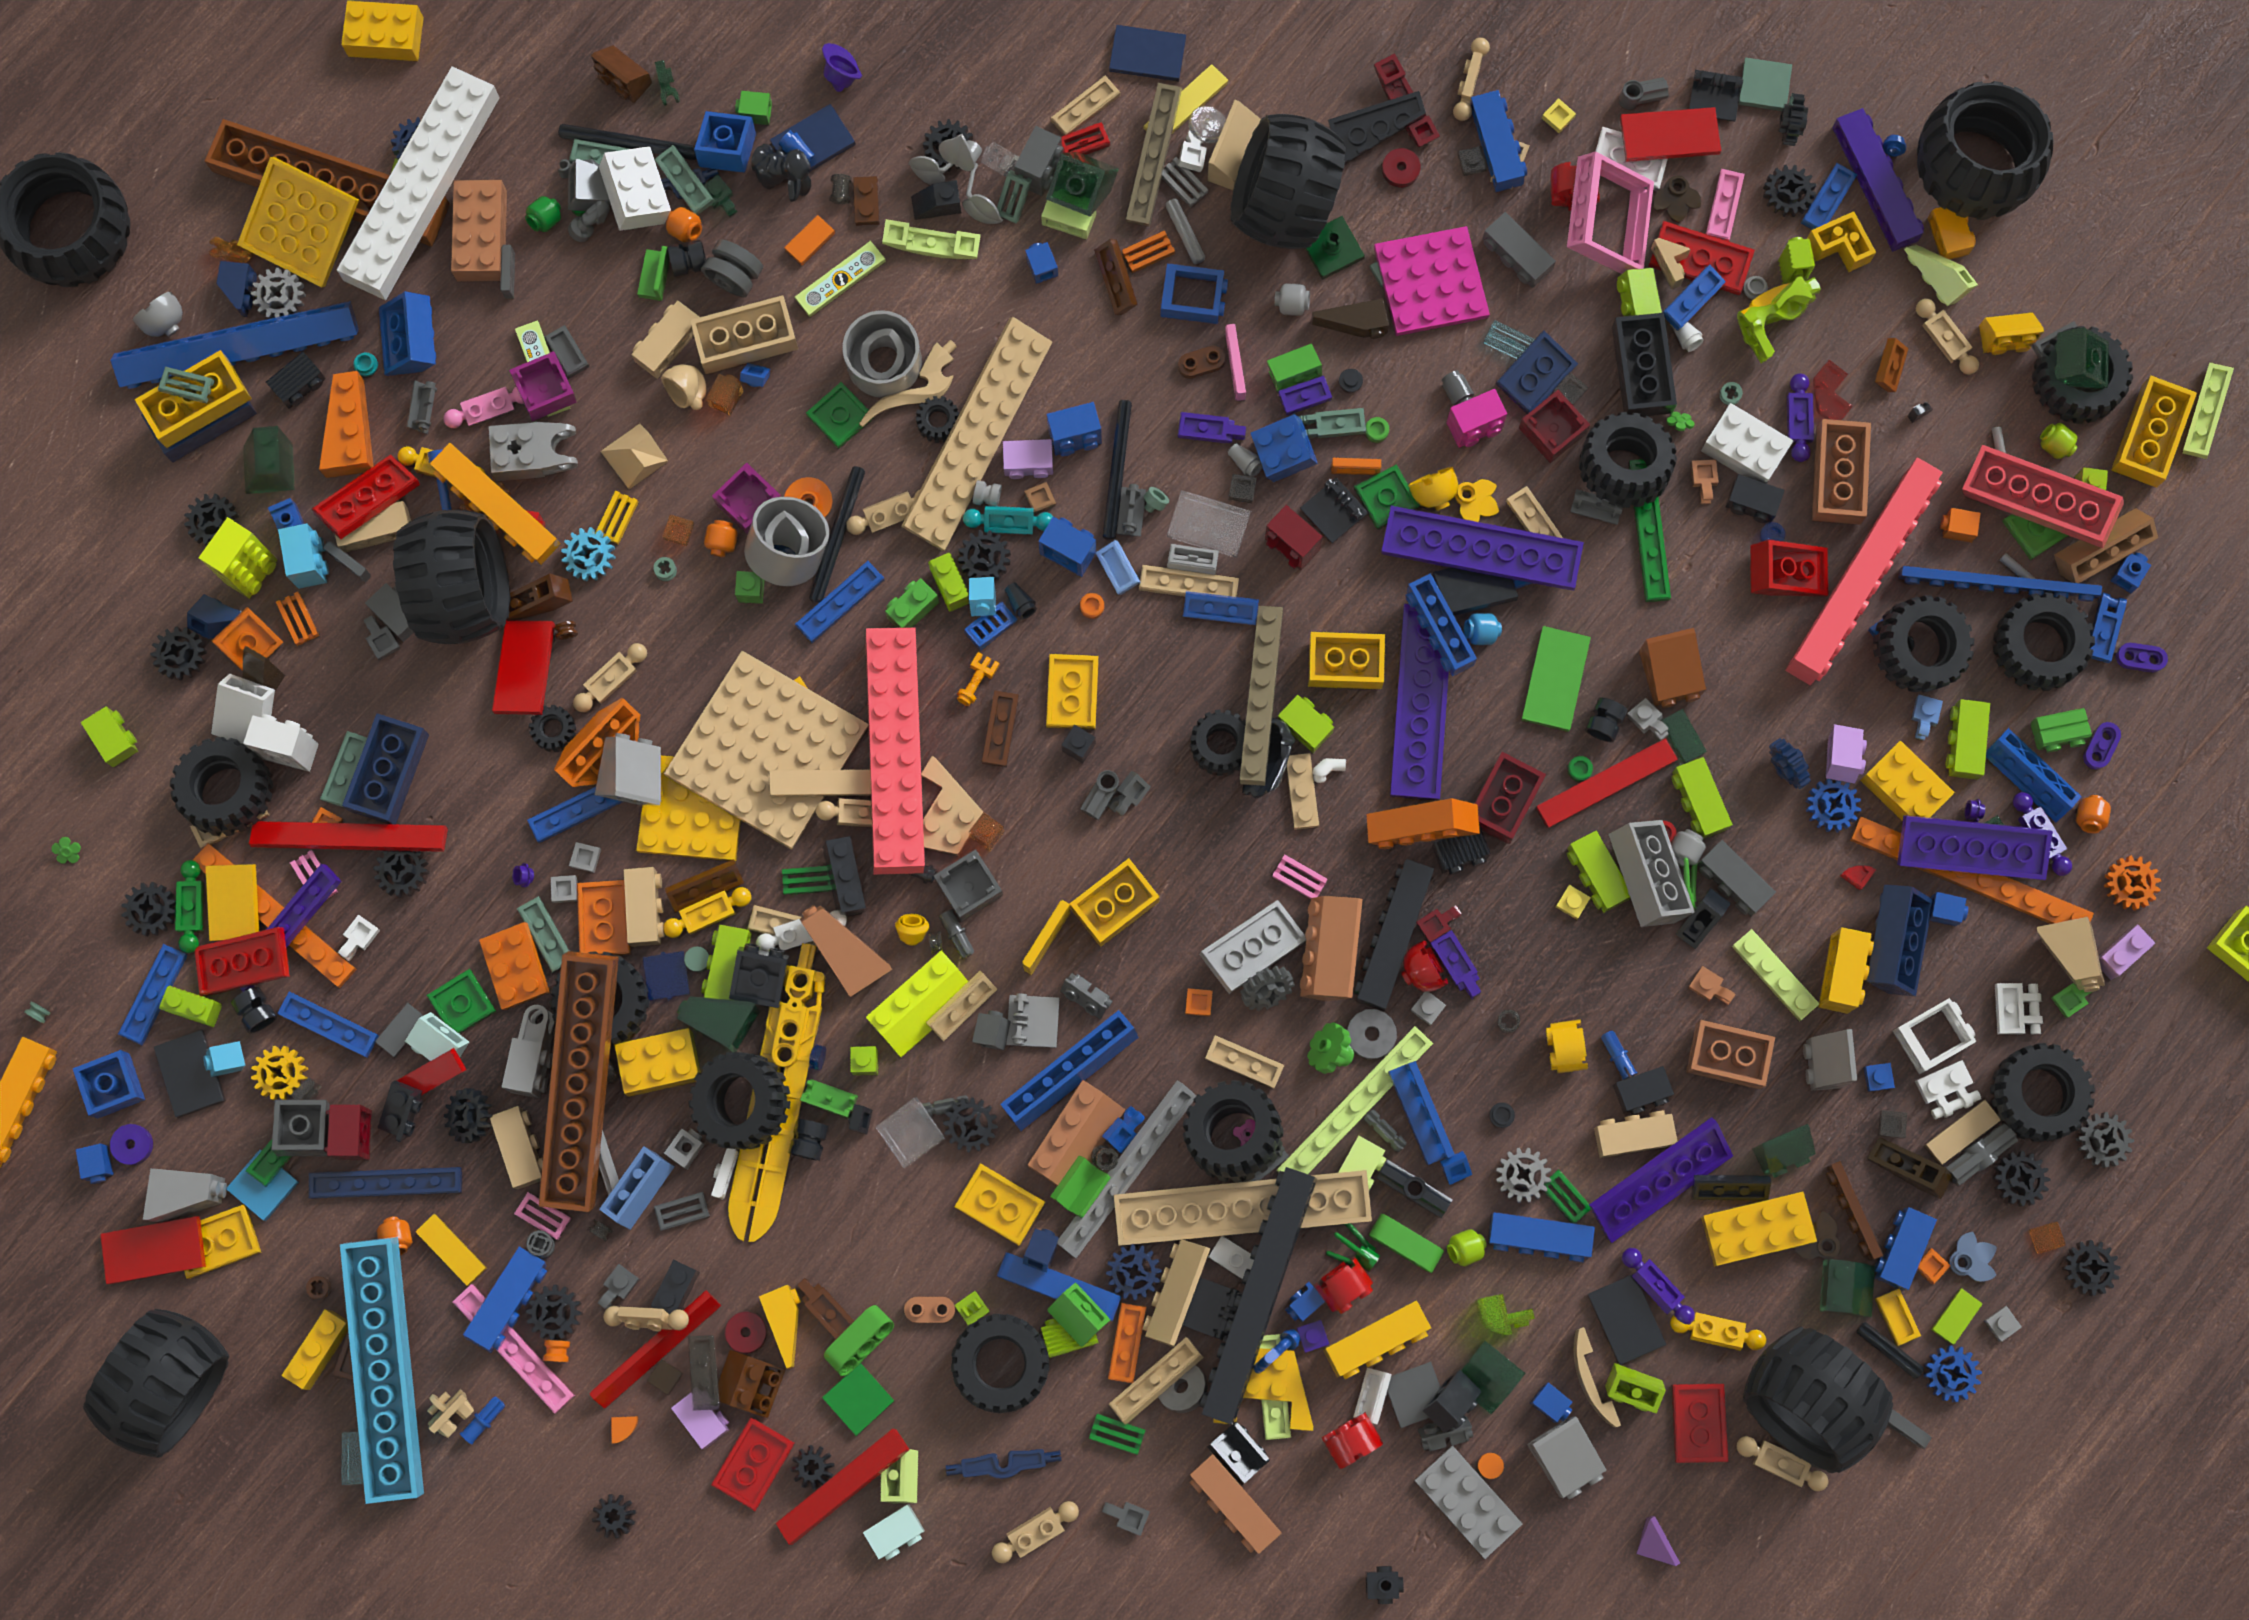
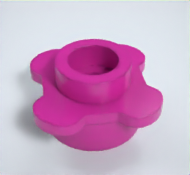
[1233,1119,1255,1146]

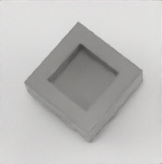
[569,842,601,873]
[551,875,578,903]
[1410,992,1446,1026]
[1984,1306,2022,1342]

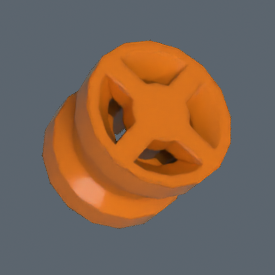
[543,1340,570,1362]

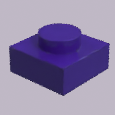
[1297,1320,1329,1353]

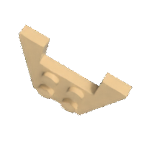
[921,756,984,856]

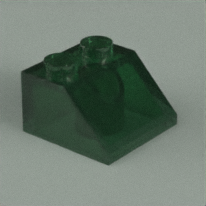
[2055,327,2109,389]
[1752,1124,1816,1178]
[1820,1259,1875,1317]
[1460,1341,1526,1414]

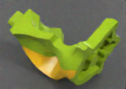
[1737,276,1821,364]

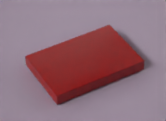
[1672,1384,1728,1463]
[711,1417,795,1511]

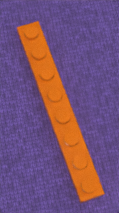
[193,843,357,988]

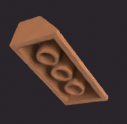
[1300,896,1363,1001]
[1028,1080,1125,1186]

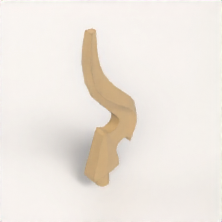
[860,340,957,427]

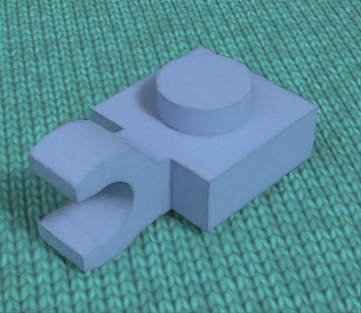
[1911,695,1943,740]

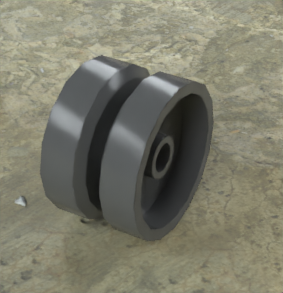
[701,239,763,298]

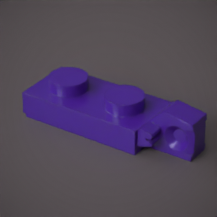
[1178,412,1246,443]
[1430,930,1481,999]

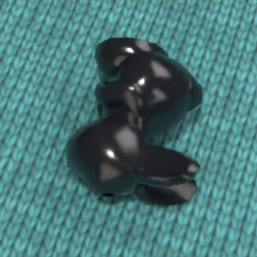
[751,144,811,202]

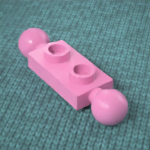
[443,387,524,428]

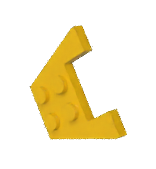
[1213,1348,1313,1431]

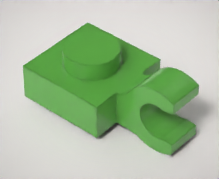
[2051,983,2091,1018]

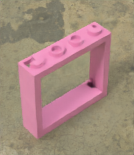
[1567,152,1654,274]

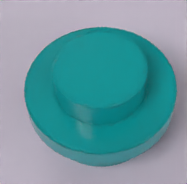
[353,353,378,377]

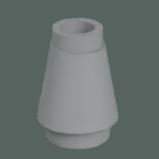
[1228,443,1263,477]

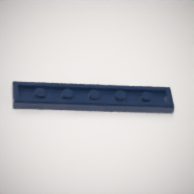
[309,1167,462,1199]

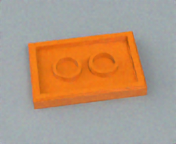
[577,880,631,956]

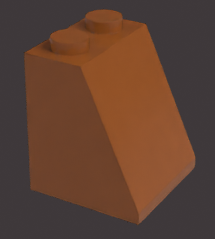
[1639,628,1706,708]

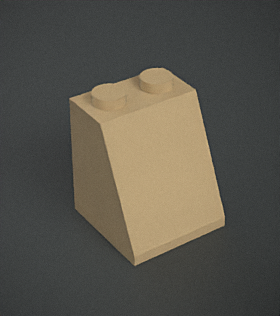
[2037,917,2105,992]

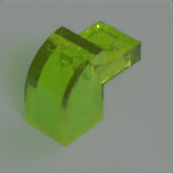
[1475,1294,1535,1336]

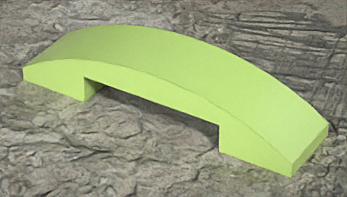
[882,219,980,259]

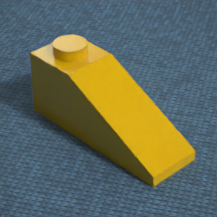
[759,1285,801,1369]

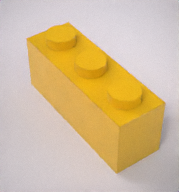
[282,1309,348,1390]

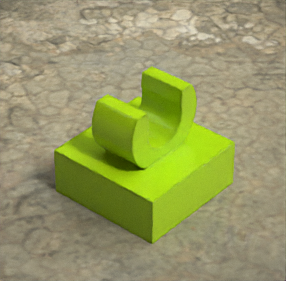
[954,1291,990,1325]

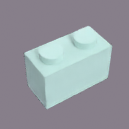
[405,1012,469,1061]
[863,1504,925,1561]

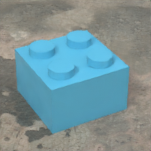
[278,523,329,589]

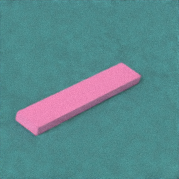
[453,1284,575,1414]

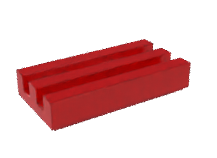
[1061,122,1110,162]

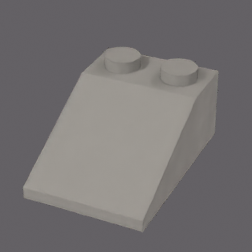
[1803,1029,1857,1090]

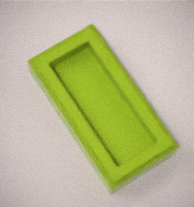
[1931,1288,1982,1345]

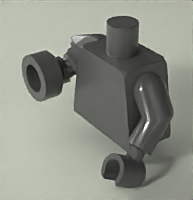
[558,159,611,242]

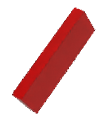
[396,1048,467,1095]

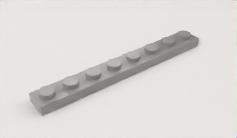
[1058,1080,1196,1258]

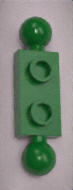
[175,860,204,953]

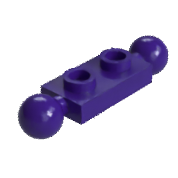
[1787,373,1814,462]
[2013,792,2072,876]
[1622,1248,1695,1325]

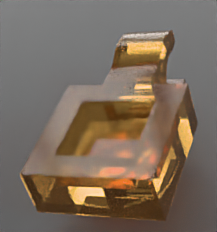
[209,237,254,263]

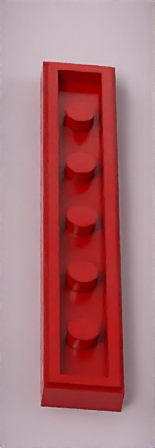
[1536,738,1678,829]
[589,1290,721,1409]
[775,1428,910,1545]

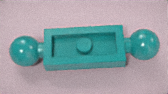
[963,506,1053,534]

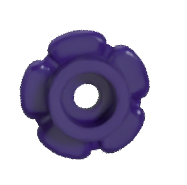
[1965,799,1985,822]
[512,863,534,888]

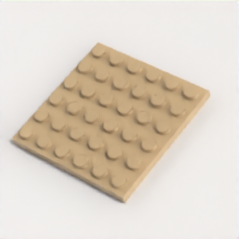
[664,651,868,850]

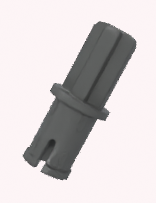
[939,909,974,958]

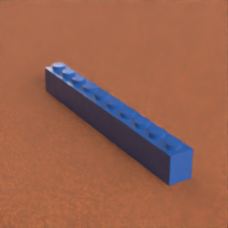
[110,301,359,389]

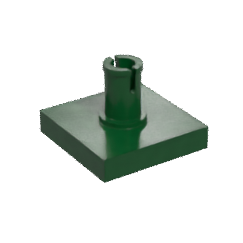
[1305,216,1365,280]

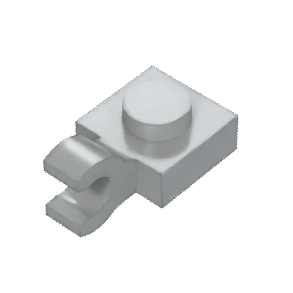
[1627,698,1669,741]

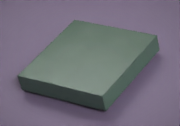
[1738,58,1792,111]

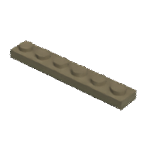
[1126,83,1182,227]

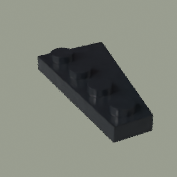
[1328,91,1426,165]

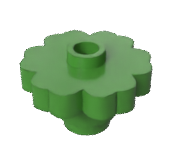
[1307,1022,1354,1074]

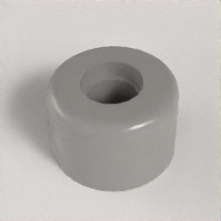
[843,311,922,398]
[744,497,829,586]

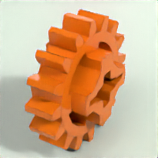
[2104,855,2161,911]

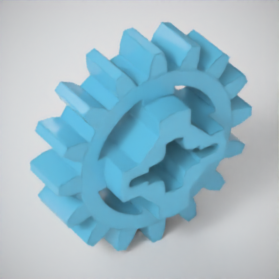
[561,527,616,581]

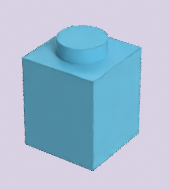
[969,577,996,616]
[203,1041,245,1077]

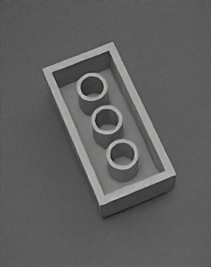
[1609,820,1695,927]

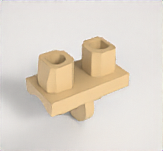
[427,1389,474,1438]

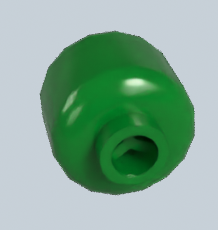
[525,196,561,232]

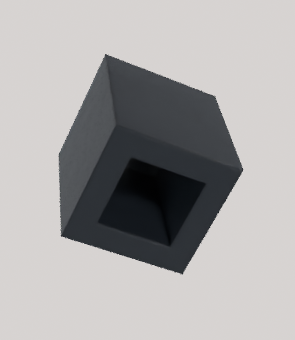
[1061,725,1096,764]

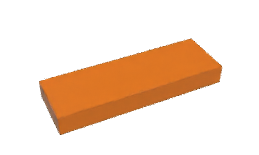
[1108,1303,1146,1384]

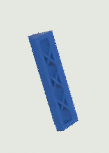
[1986,728,2082,822]
[1388,1061,1455,1165]

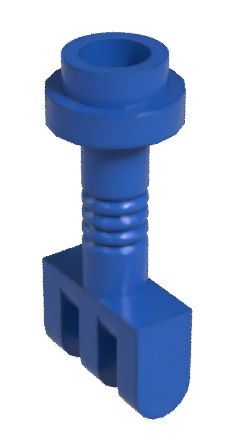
[1253,1329,1300,1374]

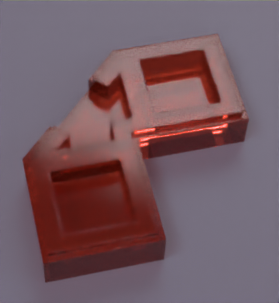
[1813,360,1853,420]

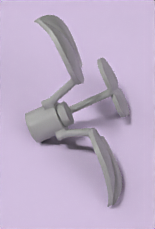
[908,134,1003,224]

